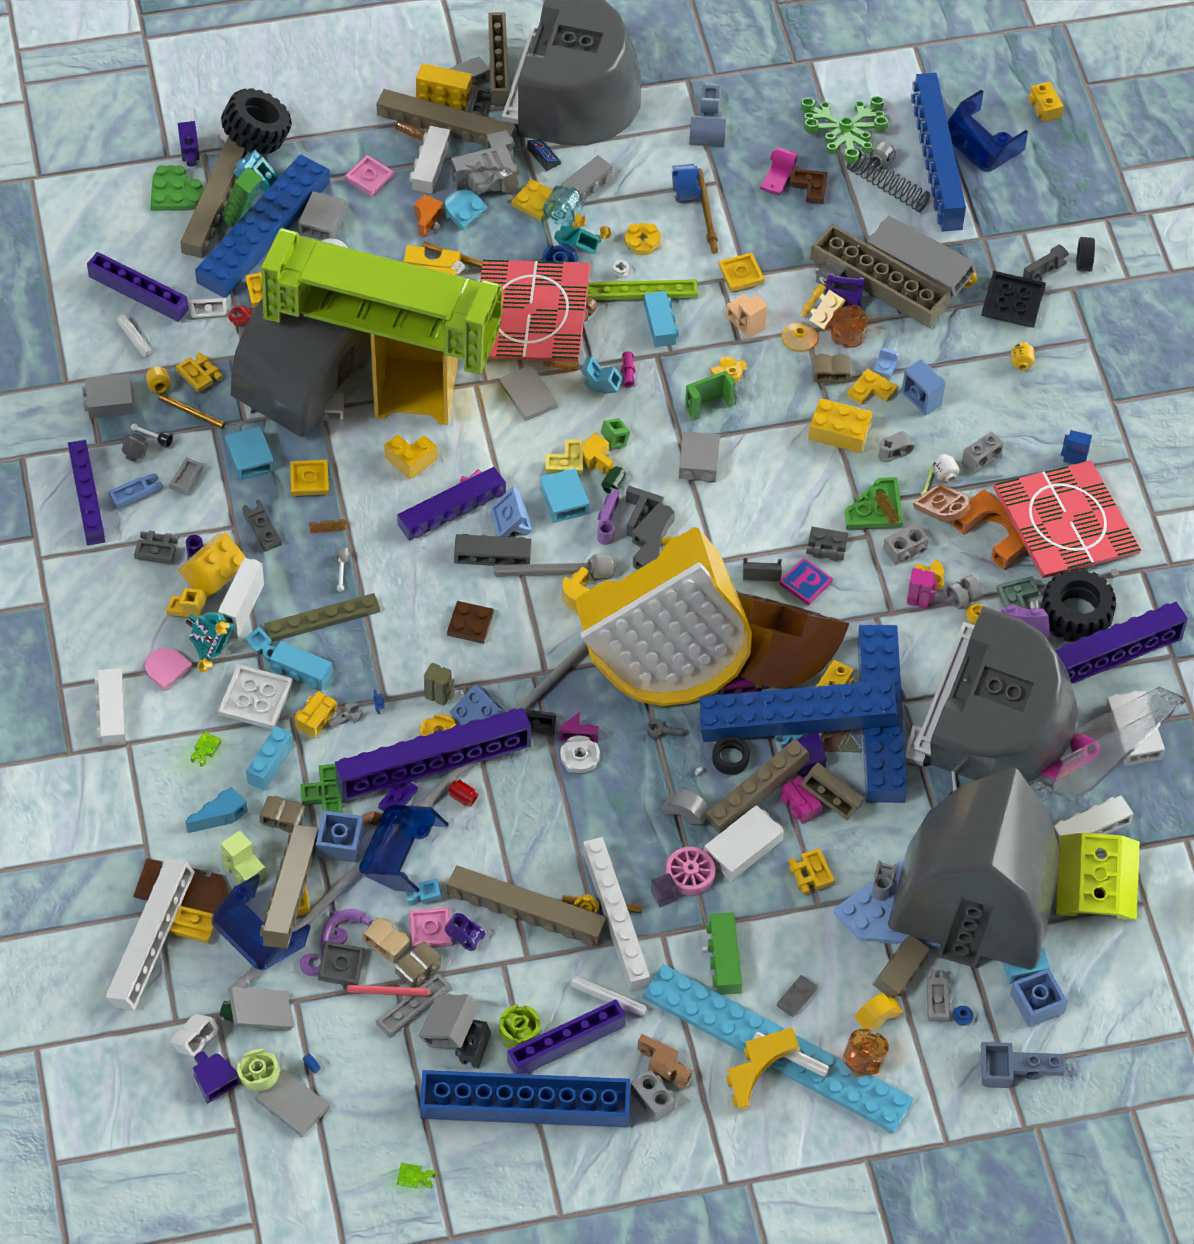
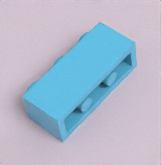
[644,291,679,347]
[270,641,333,690]
[246,726,293,791]

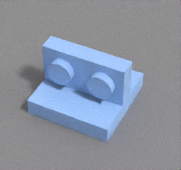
[490,487,532,537]

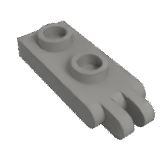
[927,969,949,1021]

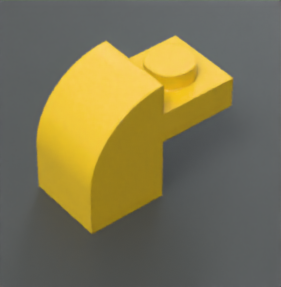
[583,433,613,475]
[562,567,590,612]
[166,588,206,619]
[854,993,903,1032]

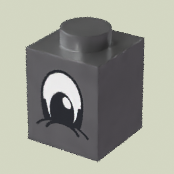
[815,260,845,288]

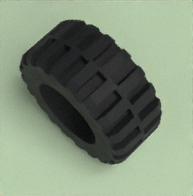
[221,88,292,154]
[1041,569,1116,642]

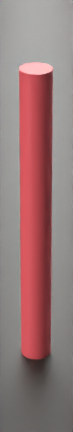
[348,985,429,996]

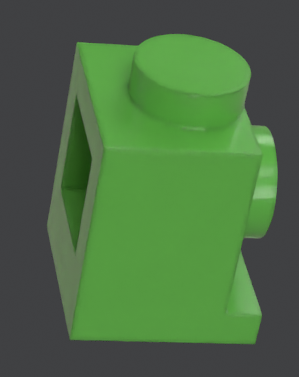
[601,418,630,449]

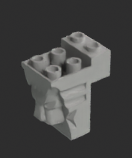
[451,130,519,195]

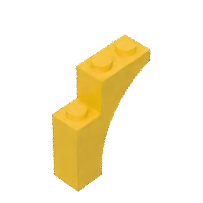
[726,1027,800,1112]

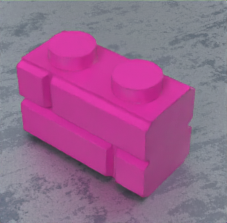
[906,568,938,608]
[780,776,823,824]

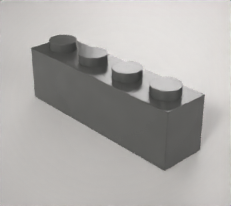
[454,534,532,566]

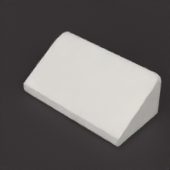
[190,298,227,319]

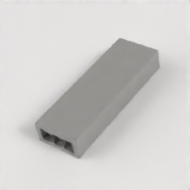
[867,216,976,297]

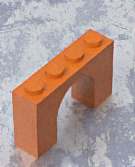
[951,489,1028,570]

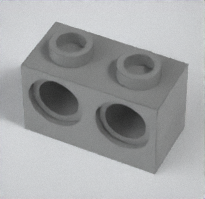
[962,431,1004,474]
[883,523,929,565]
[630,1070,676,1122]

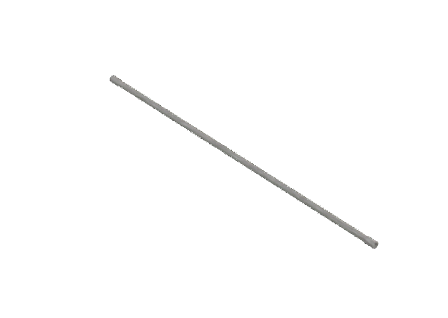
[228,641,588,991]

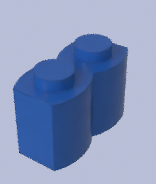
[1061,430,1092,464]

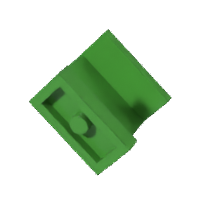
[685,371,735,421]

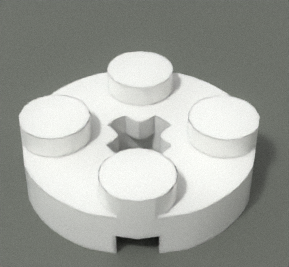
[560,736,600,773]

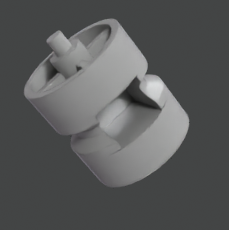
[946,575,982,608]

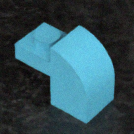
[581,356,623,394]

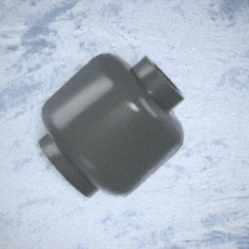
[122,433,149,462]

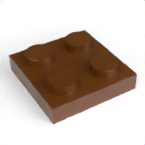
[447,601,494,644]

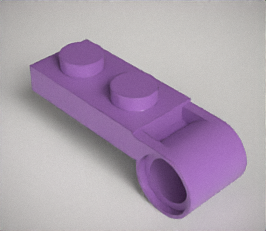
[597,488,620,545]

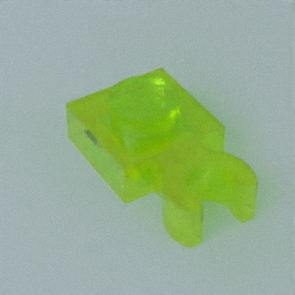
[191,732,221,767]
[397,1163,435,1189]

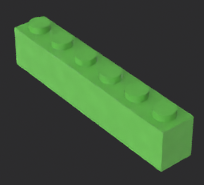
[222,166,263,227]

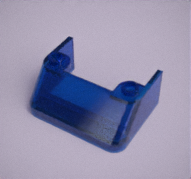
[947,89,1028,172]
[359,805,449,893]
[211,874,311,970]

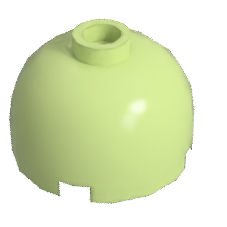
[237,1049,279,1092]

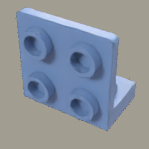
[450,684,506,725]

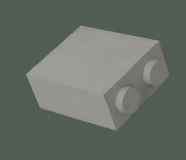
[298,191,347,240]
[82,373,134,419]
[679,432,720,482]
[419,994,479,1048]

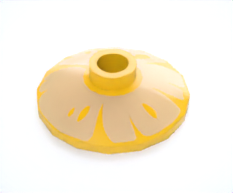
[782,322,818,352]

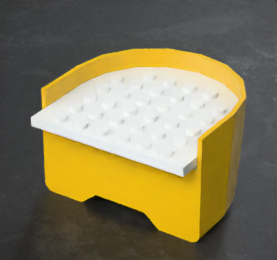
[575,527,752,706]

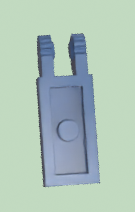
[108,473,164,509]

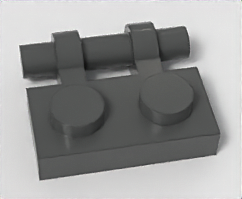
[806,526,849,561]
[134,530,179,564]

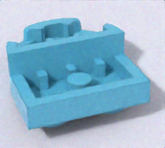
[444,190,488,230]

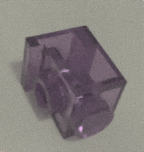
[651,873,678,908]

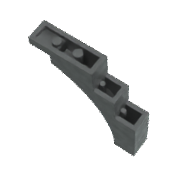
[632,502,675,570]

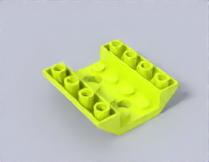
[1056,833,1140,921]

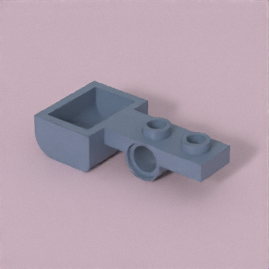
[689,85,726,147]
[980,1042,1065,1088]

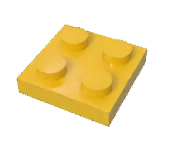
[511,179,561,221]
[718,252,765,292]
[290,460,329,496]

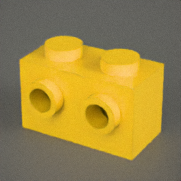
[1028,81,1064,123]
[817,659,855,686]

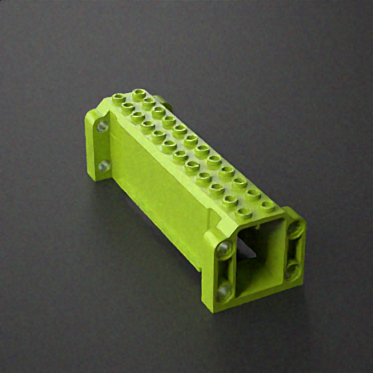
[261,228,503,375]

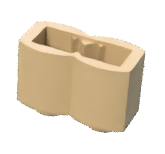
[363,917,409,963]

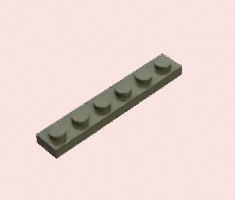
[264,593,380,642]

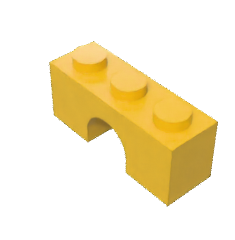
[403,245,460,268]

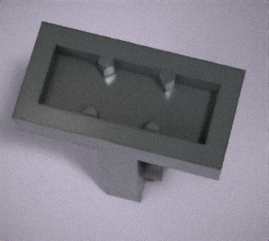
[626,486,664,537]

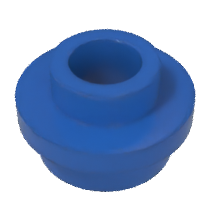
[953,1006,973,1026]

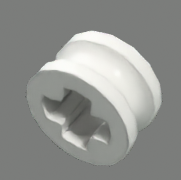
[613,260,629,278]

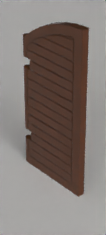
[133,858,230,919]

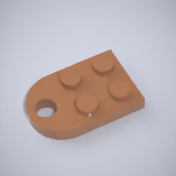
[913,483,971,522]

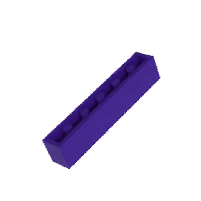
[87,252,189,322]
[68,439,106,546]
[397,467,506,541]
[507,999,626,1074]

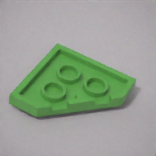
[844,477,903,529]

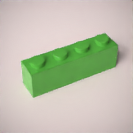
[706,912,742,995]

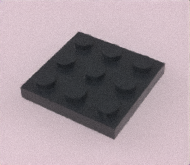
[981,270,1046,328]

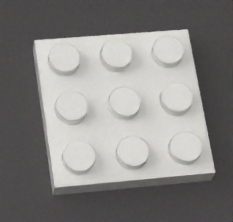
[218,664,293,730]

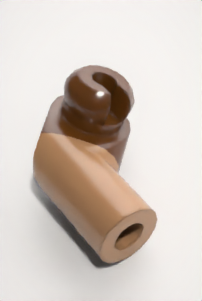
[361,811,386,826]

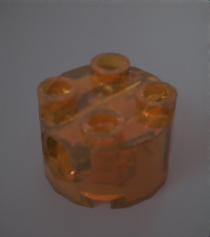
[830,305,868,348]
[842,1029,889,1077]

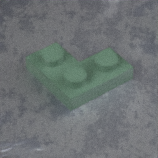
[996,576,1039,609]

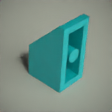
[251,157,279,192]

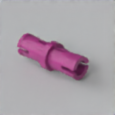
[621,351,635,388]

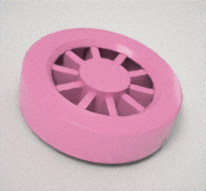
[665,847,716,896]

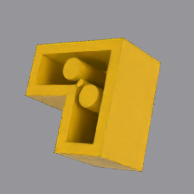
[384,434,437,479]

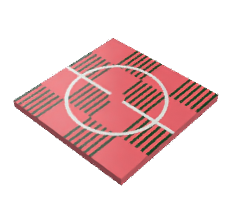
[480,260,591,362]
[993,460,1141,578]

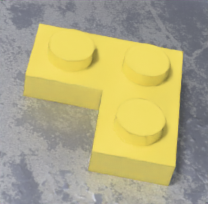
[545,439,584,475]

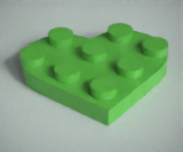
[150,165,204,211]

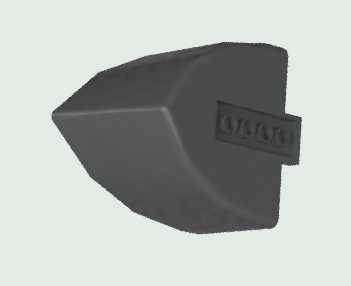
[888,768,1059,970]

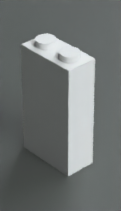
[218,558,264,638]
[1105,691,1165,766]
[704,805,784,882]

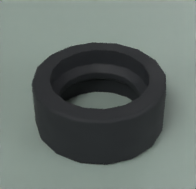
[1076,237,1095,272]
[712,736,750,775]

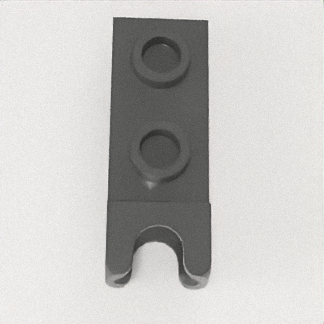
[1023,244,1069,280]
[242,500,282,552]

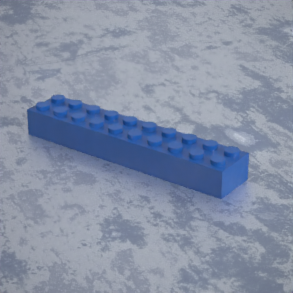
[911,72,966,232]
[195,154,330,298]
[857,625,907,803]
[700,680,898,742]
[420,1070,630,1127]

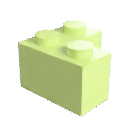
[220,830,266,890]

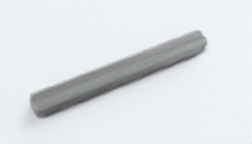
[494,563,588,576]

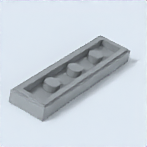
[376,973,452,1038]

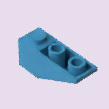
[185,787,248,833]

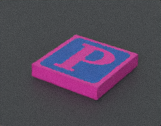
[779,557,833,606]

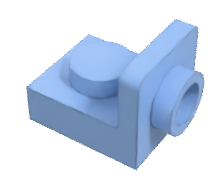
[873,348,898,380]

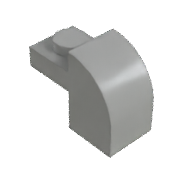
[661,789,711,824]

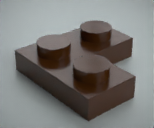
[790,168,827,204]

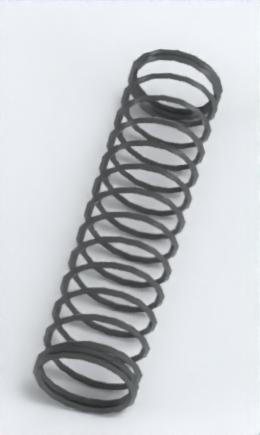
[847,150,931,212]

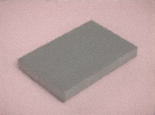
[499,365,558,421]
[229,987,293,1030]
[255,1069,330,1137]

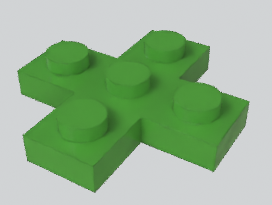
[300,764,361,813]

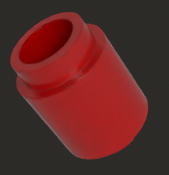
[448,779,479,807]

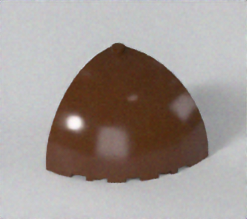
[736,591,849,689]

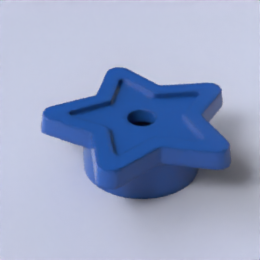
[373,689,385,714]

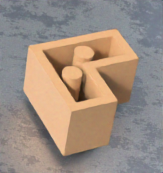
[726,294,767,338]

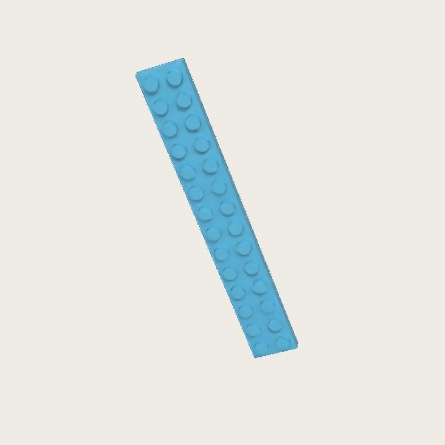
[642,964,914,1133]

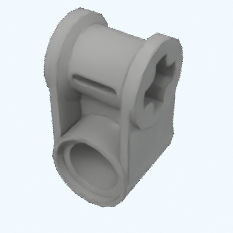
[878,431,915,462]
[872,860,898,900]

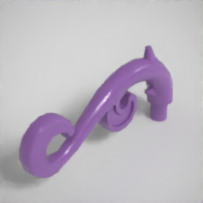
[300,909,373,976]

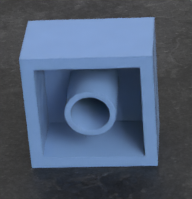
[901,360,945,416]
[316,810,364,862]
[1010,968,1068,1027]

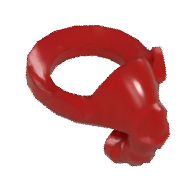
[228,306,253,326]

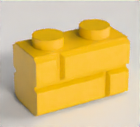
[294,691,337,738]

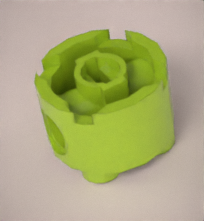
[499,1005,540,1049]

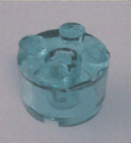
[543,185,584,226]

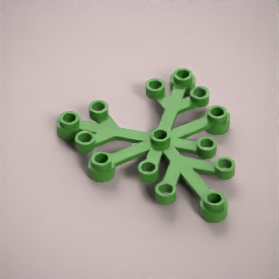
[801,96,888,164]

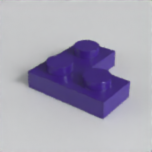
[378,782,418,818]

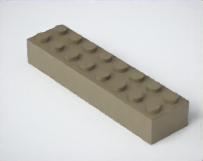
[810,224,951,328]

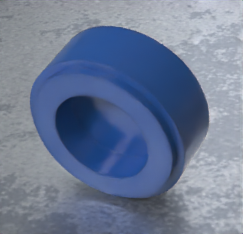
[303,1053,321,1074]

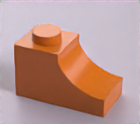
[414,194,443,237]

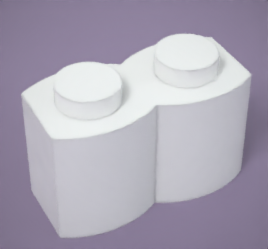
[170,1014,219,1056]

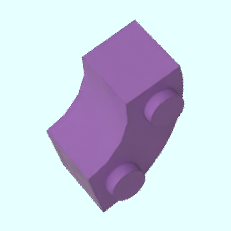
[1001,605,1050,637]

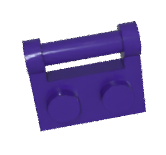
[826,273,864,310]

